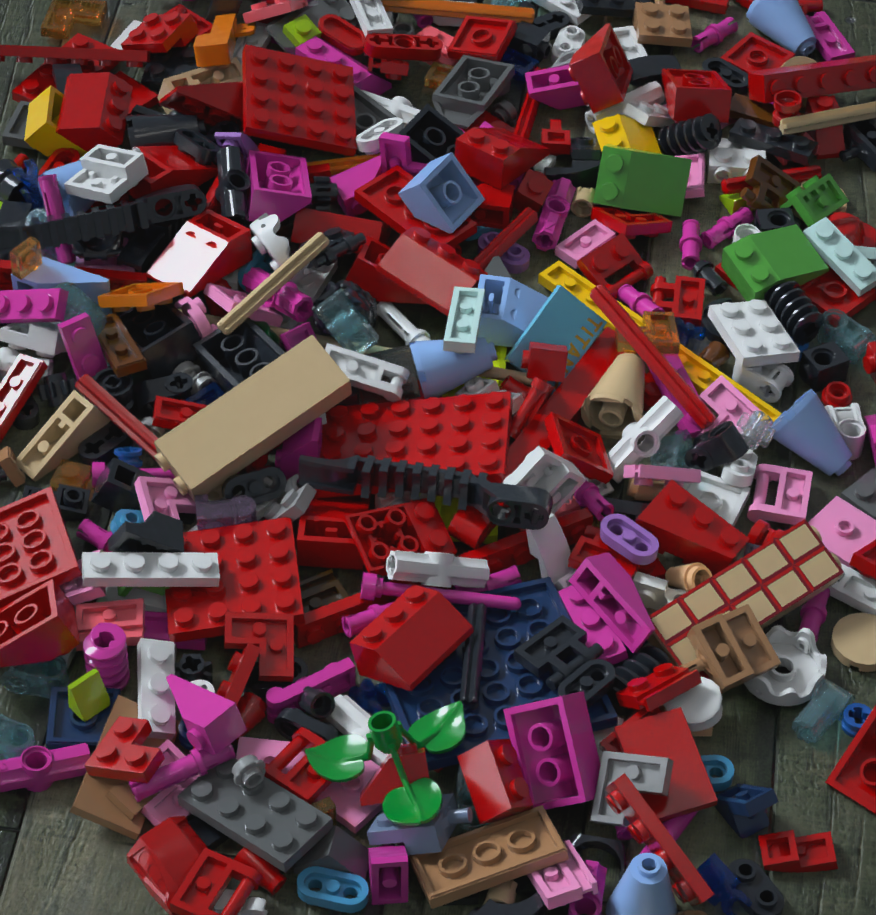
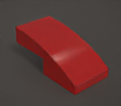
[758,830,838,873]

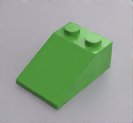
[593,144,692,217]
[721,224,829,301]

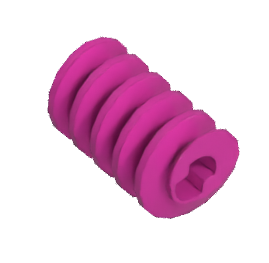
[83,622,130,690]

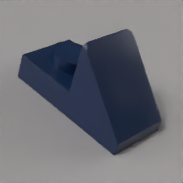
[714,783,779,838]

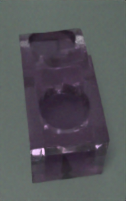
[195,494,257,530]

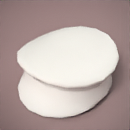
[663,677,723,731]

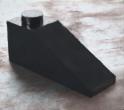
[91,457,196,525]

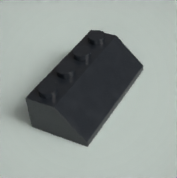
[193,317,286,393]

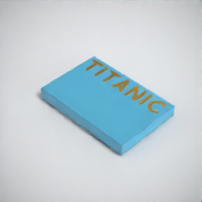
[505,285,607,396]

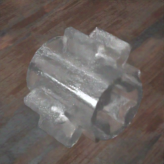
[736,410,776,450]

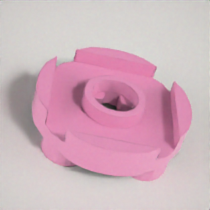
[175,296,218,339]

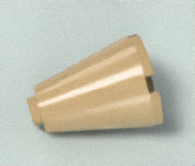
[581,353,645,440]

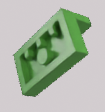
[780,173,849,227]

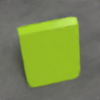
[719,193,754,215]
[68,668,110,721]

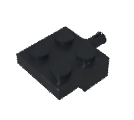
[839,119,876,172]

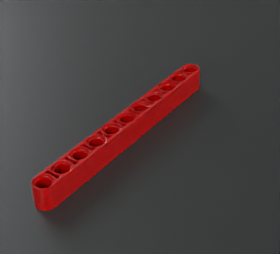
[447,327,633,549]

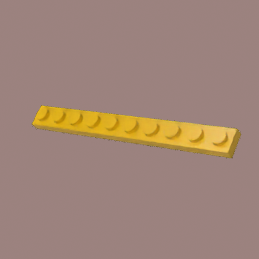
[538,260,782,439]

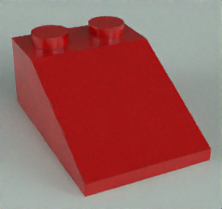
[568,23,633,114]
[661,68,732,123]
[158,81,243,132]
[455,127,550,190]
[345,235,428,304]
[0,578,80,668]
[825,705,876,815]

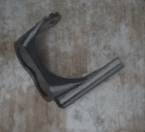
[562,834,626,881]

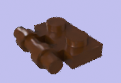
[740,155,801,210]

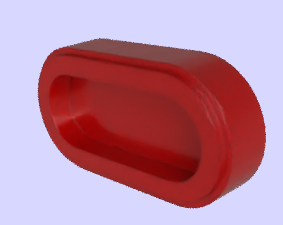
[318,14,365,56]

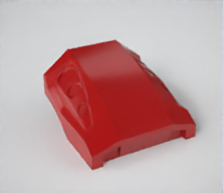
[126,816,209,915]

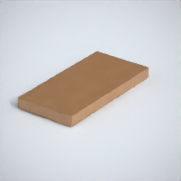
[70,695,180,840]
[408,805,569,909]

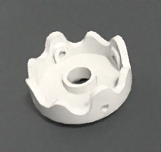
[250,213,311,284]
[744,625,827,706]

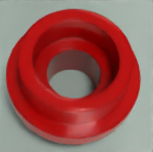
[821,381,853,408]

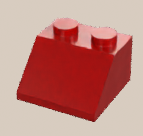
[457,739,533,824]

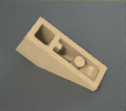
[157,57,243,115]
[15,390,111,482]

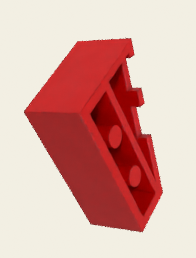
[635,479,749,576]

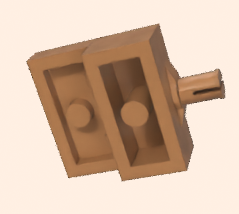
[632,0,693,47]
[680,604,781,694]

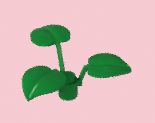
[305,701,466,826]

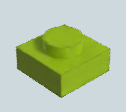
[282,14,322,47]

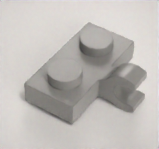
[263,474,317,522]

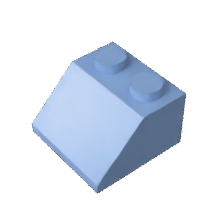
[398,152,485,234]

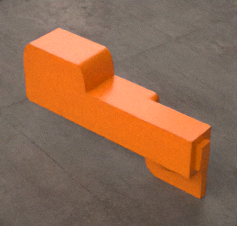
[193,13,257,67]

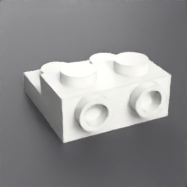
[707,138,766,184]

